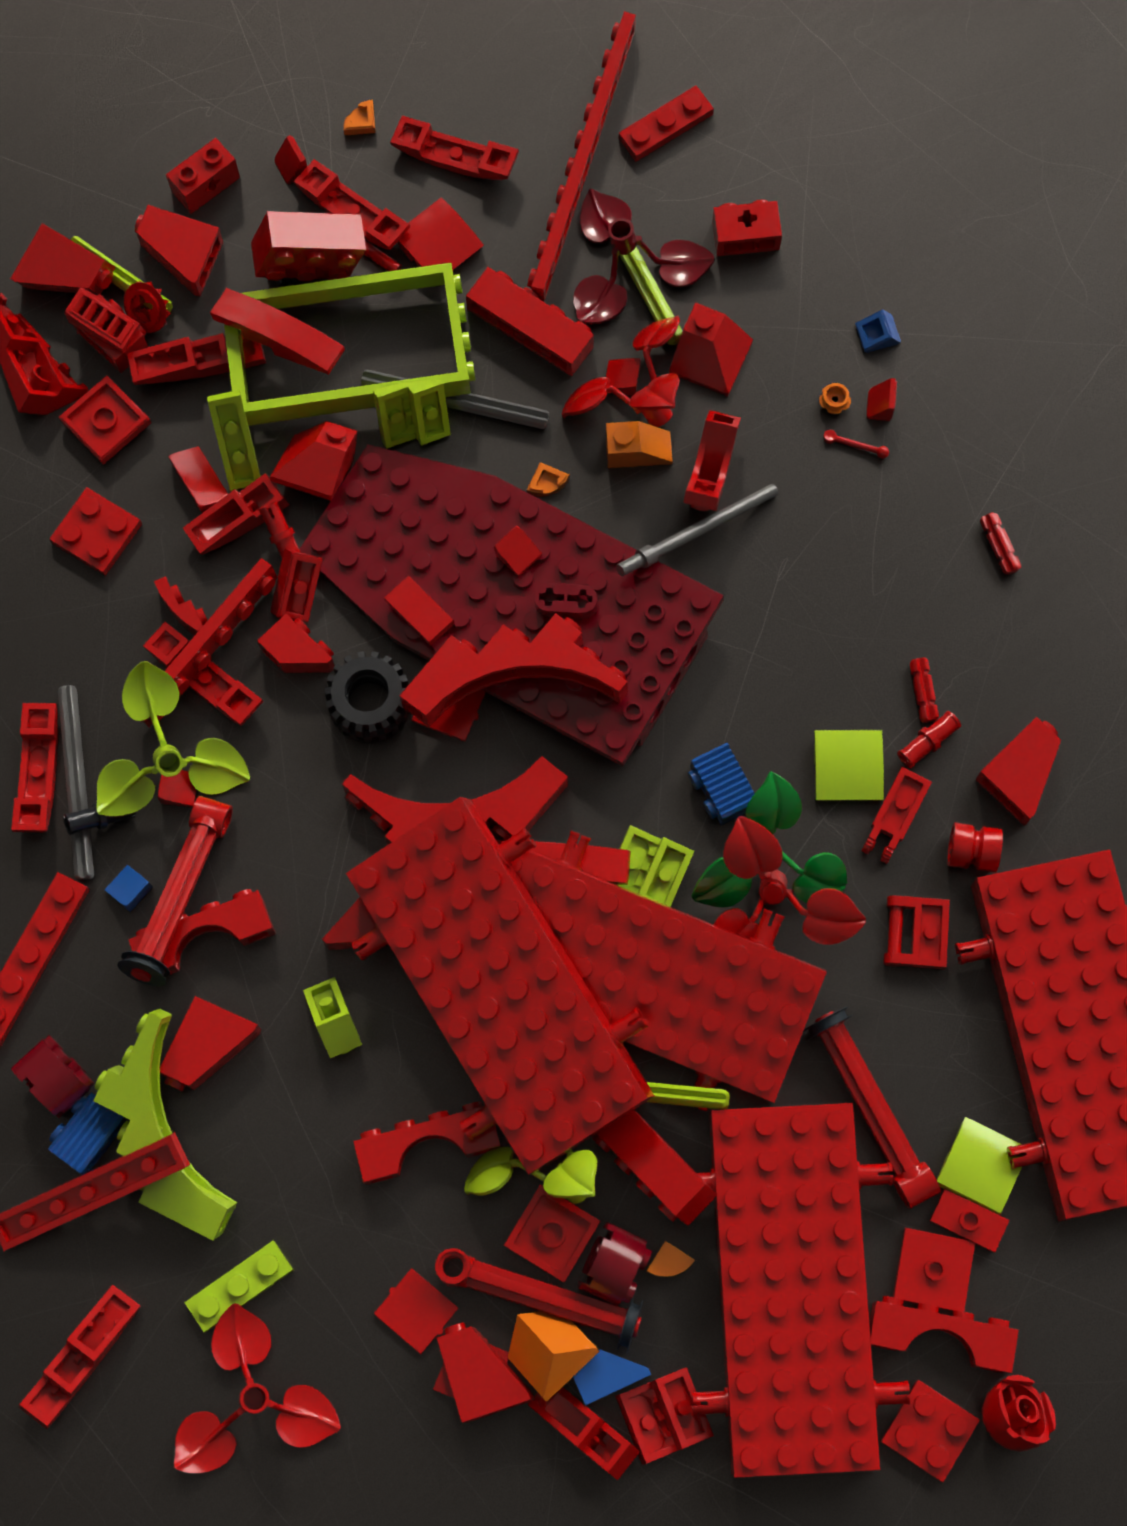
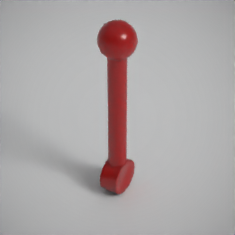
[823,429,889,459]

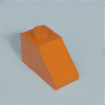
[606,421,673,468]

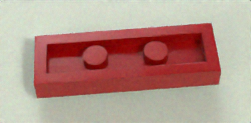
[618,85,714,162]

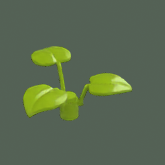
[96,661,250,816]
[464,1146,597,1204]

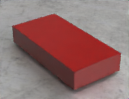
[384,576,455,646]

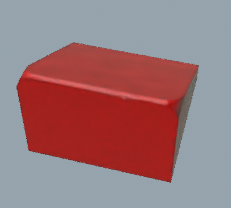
[274,135,307,184]
[606,358,641,396]
[866,378,897,421]
[494,525,543,577]
[158,770,197,807]

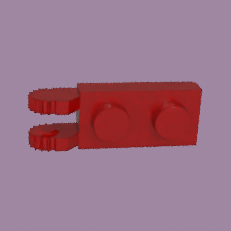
[861,767,932,864]

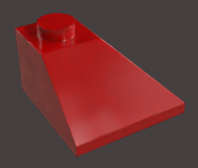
[669,302,753,396]
[270,421,357,501]

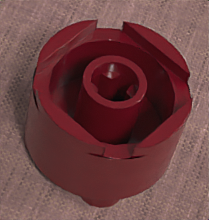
[11,1035,95,1119]
[577,1222,652,1306]

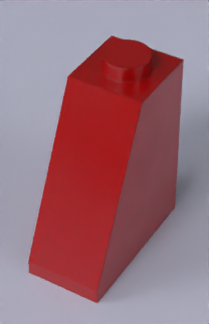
[135,205,223,297]
[10,223,116,295]
[976,717,1061,826]
[160,996,262,1092]
[437,1322,535,1423]

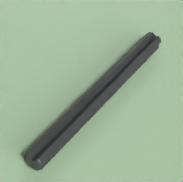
[361,369,550,429]
[58,685,94,880]

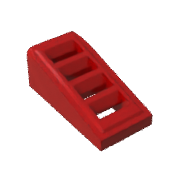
[65,287,140,352]

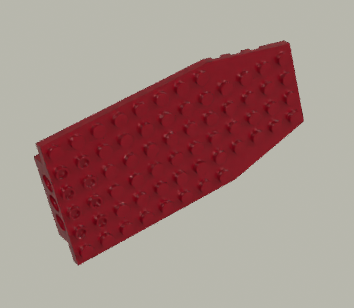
[300,444,724,767]

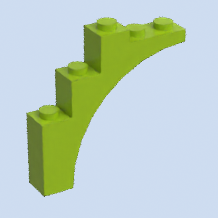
[94,1009,237,1241]

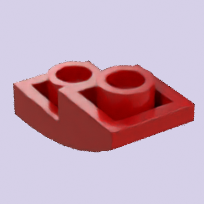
[154,576,208,636]

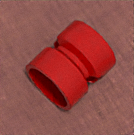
[947,822,1003,873]

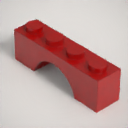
[128,889,276,975]
[353,1101,501,1185]
[869,1296,1019,1374]

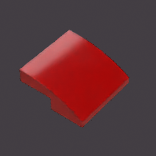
[397,197,484,270]
[615,1367,714,1465]

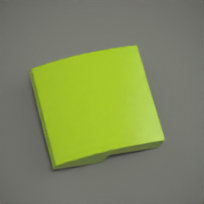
[373,380,451,449]
[814,730,884,800]
[618,825,694,907]
[937,1117,1023,1215]

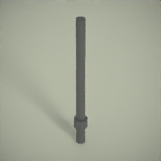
[616,484,778,577]

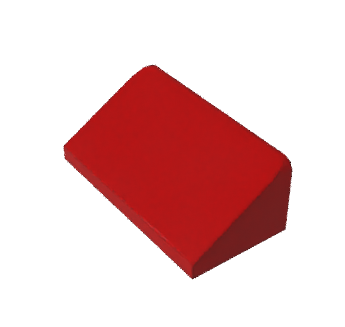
[168,446,228,513]
[271,549,323,622]

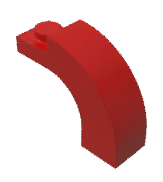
[683,410,741,511]

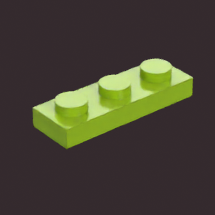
[207,390,261,491]
[184,1240,294,1333]

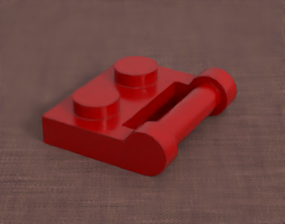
[883,895,950,970]

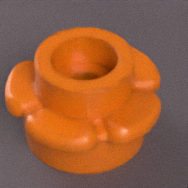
[819,383,851,414]

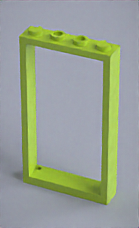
[224,263,476,426]

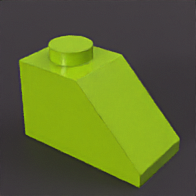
[303,977,362,1058]

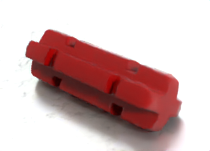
[980,512,1021,575]
[910,657,939,723]

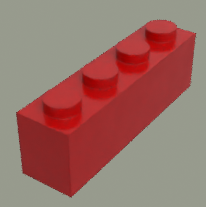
[466,267,594,377]
[592,1110,718,1226]

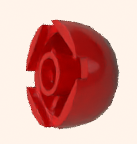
[982,1374,1056,1452]

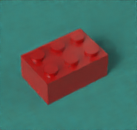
[251,211,366,281]

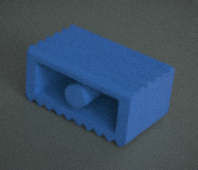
[687,743,755,825]
[48,1092,129,1175]

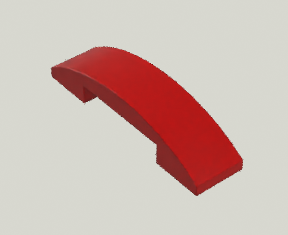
[390,116,519,180]
[294,159,410,250]
[143,622,264,726]
[11,703,58,832]

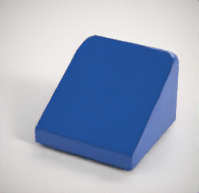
[855,309,901,353]
[105,865,153,912]

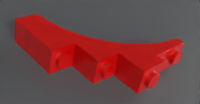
[400,613,628,727]
[342,756,568,845]

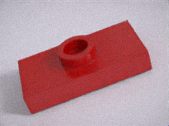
[930,1189,1010,1253]

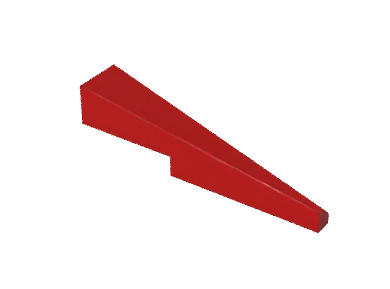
[0,293,88,415]

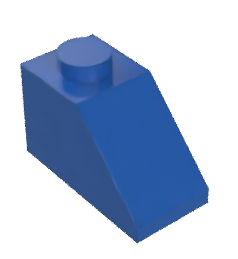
[573,1349,651,1406]

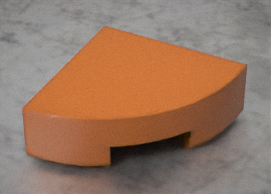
[344,100,376,135]
[527,462,570,497]
[646,1241,695,1277]

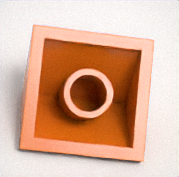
[508,1311,600,1402]

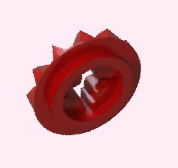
[124,281,171,333]

